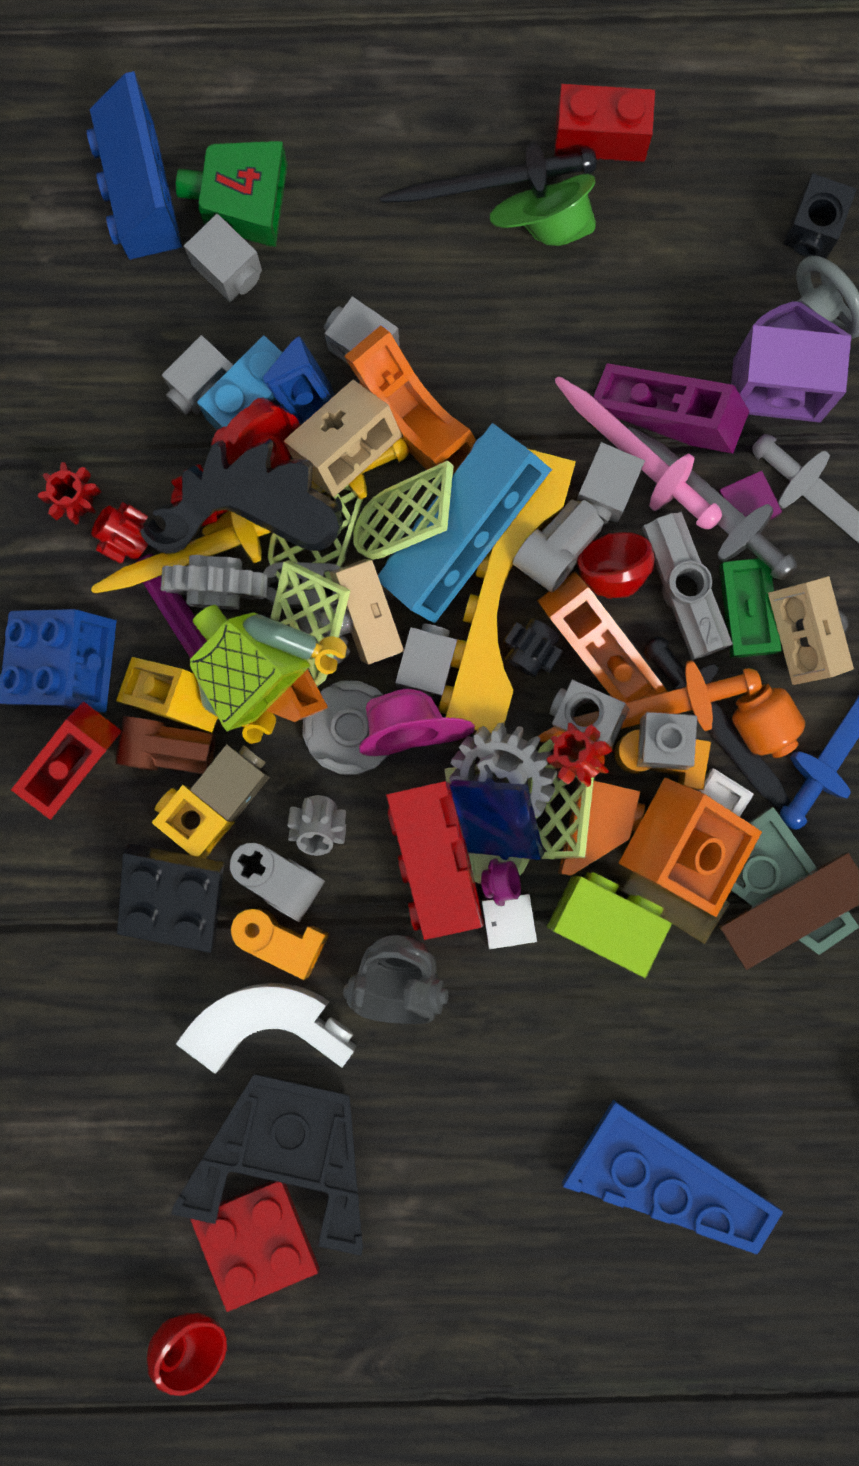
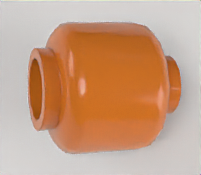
[732,684,805,758]

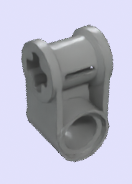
[230,843,325,922]

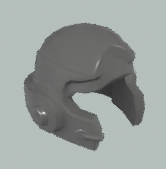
[343,935,449,1024]

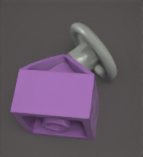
[731,256,859,422]

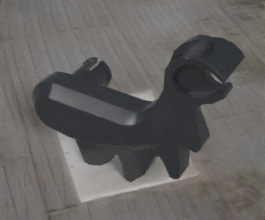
[140,439,343,554]

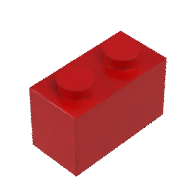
[554,84,655,162]
[11,701,122,820]

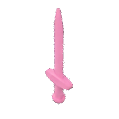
[555,377,722,529]

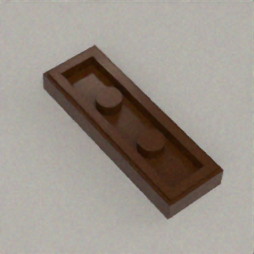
[719,852,859,970]

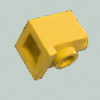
[152,785,234,858]

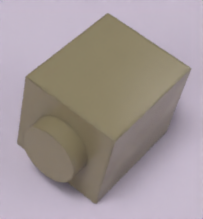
[190,745,270,822]

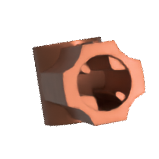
[115,716,216,774]

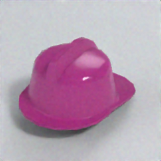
[359,689,475,756]

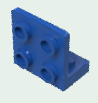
[0,609,117,713]

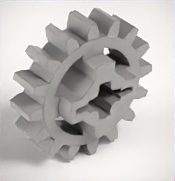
[161,555,268,610]
[449,723,557,829]

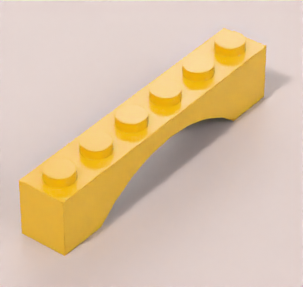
[438,449,576,734]

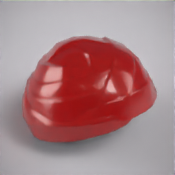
[577,532,655,599]
[147,1313,227,1396]

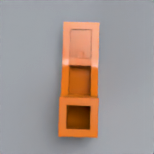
[344,325,476,478]

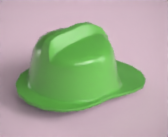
[490,174,596,246]

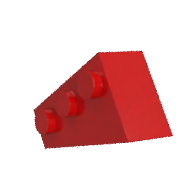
[386,781,485,940]

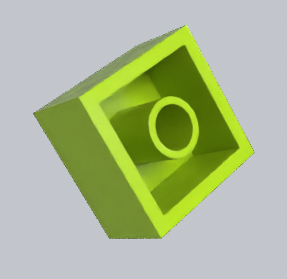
[547,872,672,978]

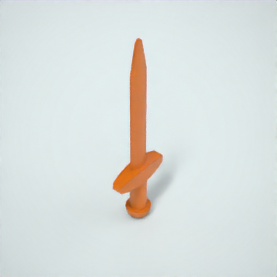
[538,660,762,742]

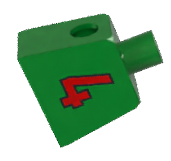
[176,141,288,247]

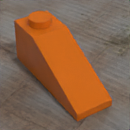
[537,572,668,703]

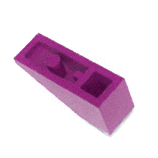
[593,363,749,454]

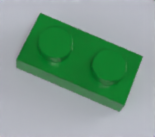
[719,558,782,658]

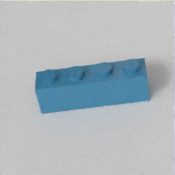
[378,423,552,623]

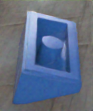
[263,336,335,425]

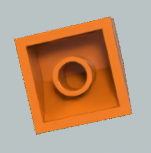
[618,778,762,917]

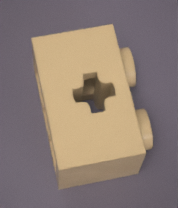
[283,380,402,498]

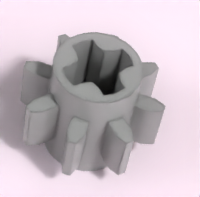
[287,795,346,856]

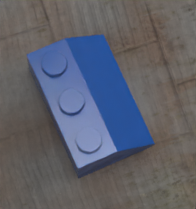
[87,71,182,260]

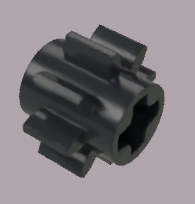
[503,618,563,678]

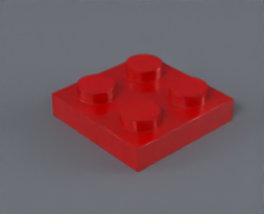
[190,1181,319,1312]

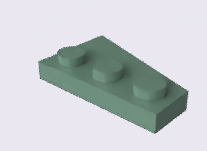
[731,807,859,955]

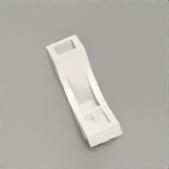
[176,983,357,1074]

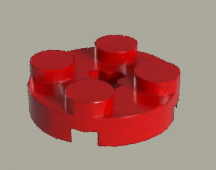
[211,397,301,468]

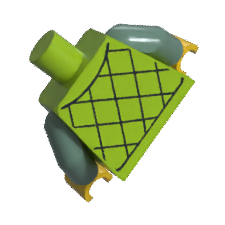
[190,604,347,744]

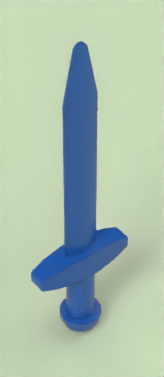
[779,696,859,830]

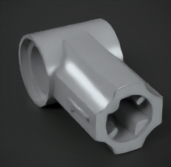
[513,499,604,593]

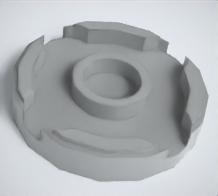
[303,681,389,775]

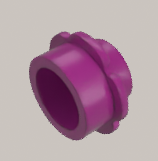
[481,858,521,906]

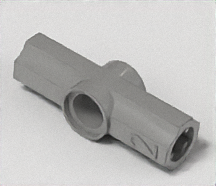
[642,512,733,660]

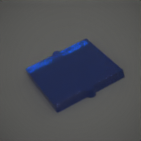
[450,778,544,860]

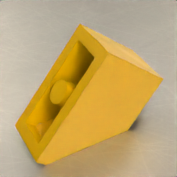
[116,657,218,732]

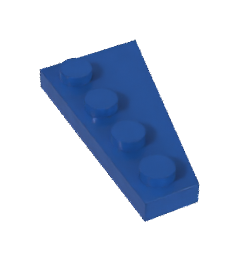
[562,1100,783,1255]

